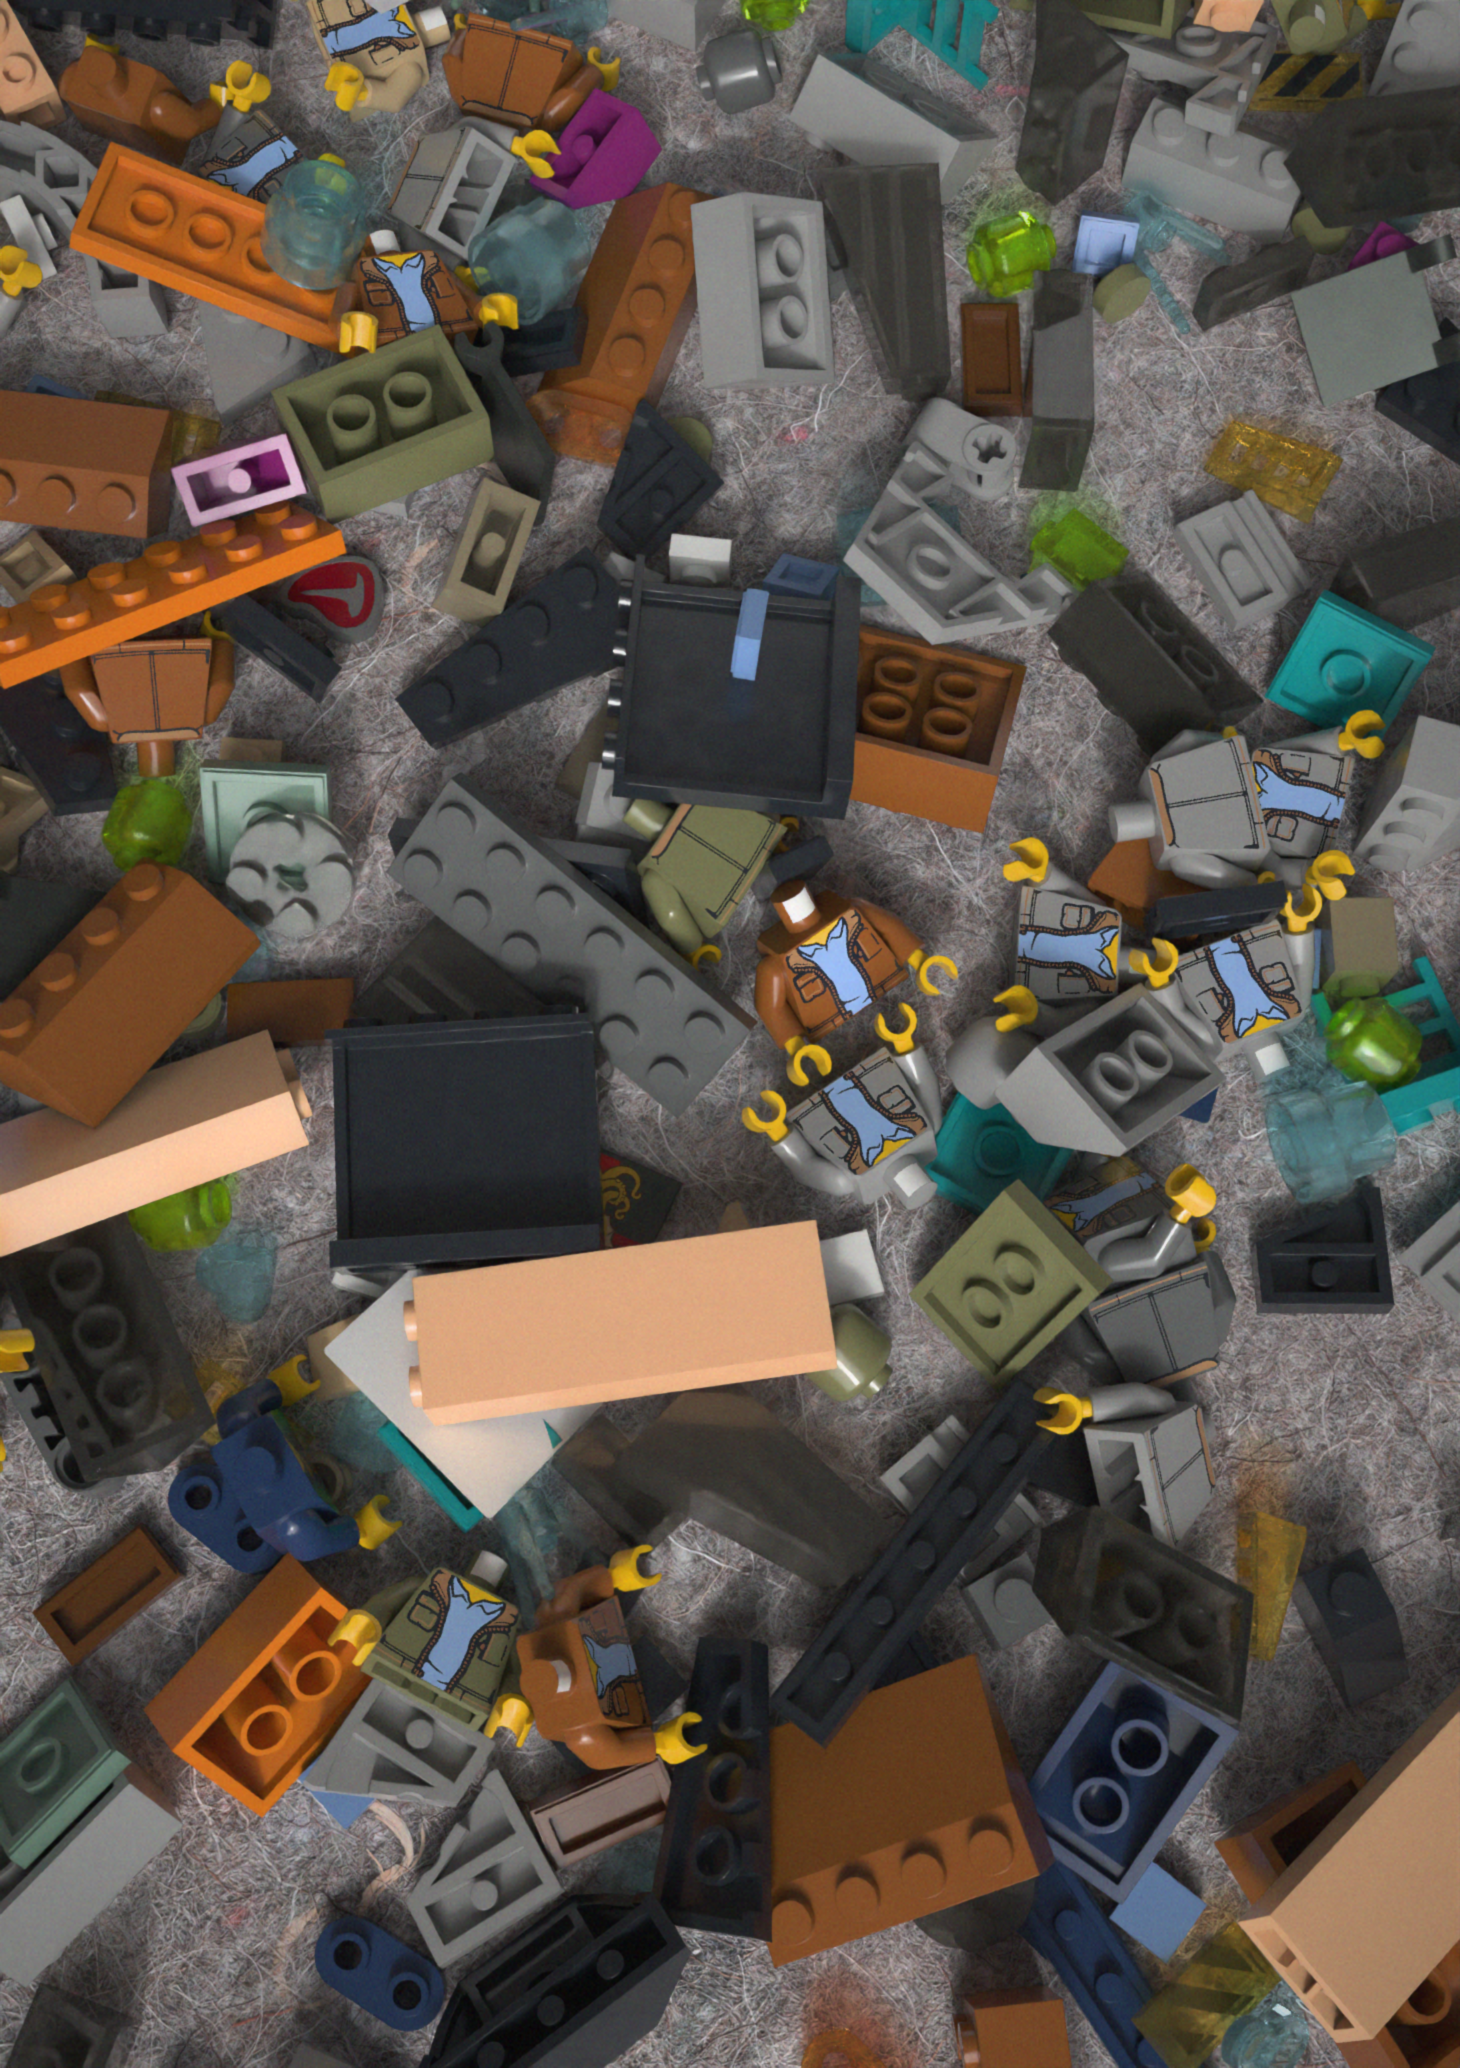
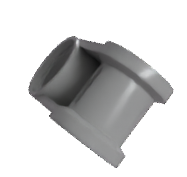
[898,398,1017,501]

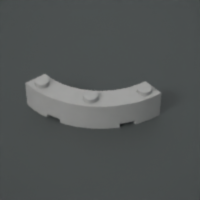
[0,120,169,338]

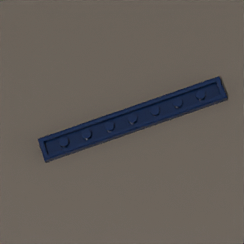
[872,1629,1204,2068]

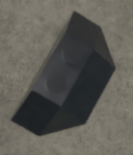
[418,1891,691,2068]

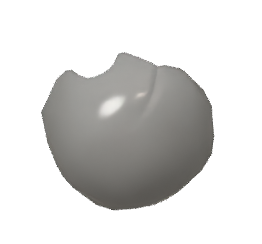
[946,1016,1041,1109]

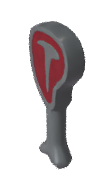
[202,556,384,644]

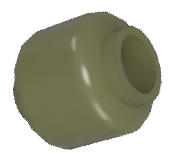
[803,1303,893,1402]

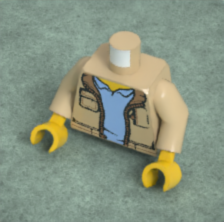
[291,0,451,123]

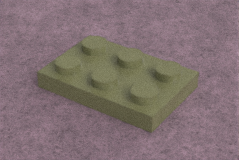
[909,1179,1114,1392]

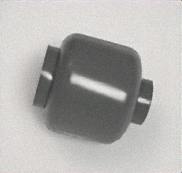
[696,28,783,114]

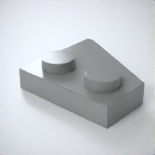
[198,300,316,426]
[302,1678,496,1807]
[406,1768,566,1968]

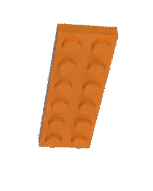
[69,141,366,359]
[0,500,347,689]

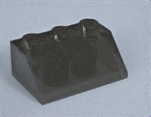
[1015,0,1130,207]
[1046,572,1264,758]
[1032,1505,1255,1725]

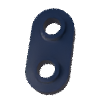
[168,1463,285,1575]
[315,1915,447,2032]

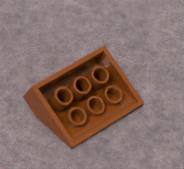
[849,624,1027,834]
[766,1652,1056,1968]

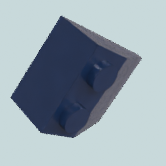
[1026,1631,1240,1905]

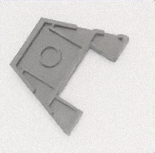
[1040,1,1278,138]
[843,440,1086,645]

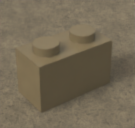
[431,477,541,628]

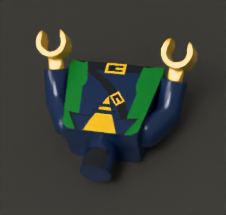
[209,1354,403,1561]

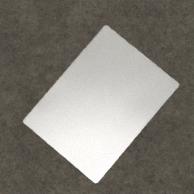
[324,1267,603,1518]

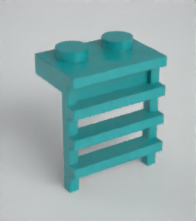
[845,0,999,91]
[1310,956,1460,1141]

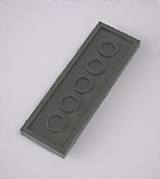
[386,772,758,1119]

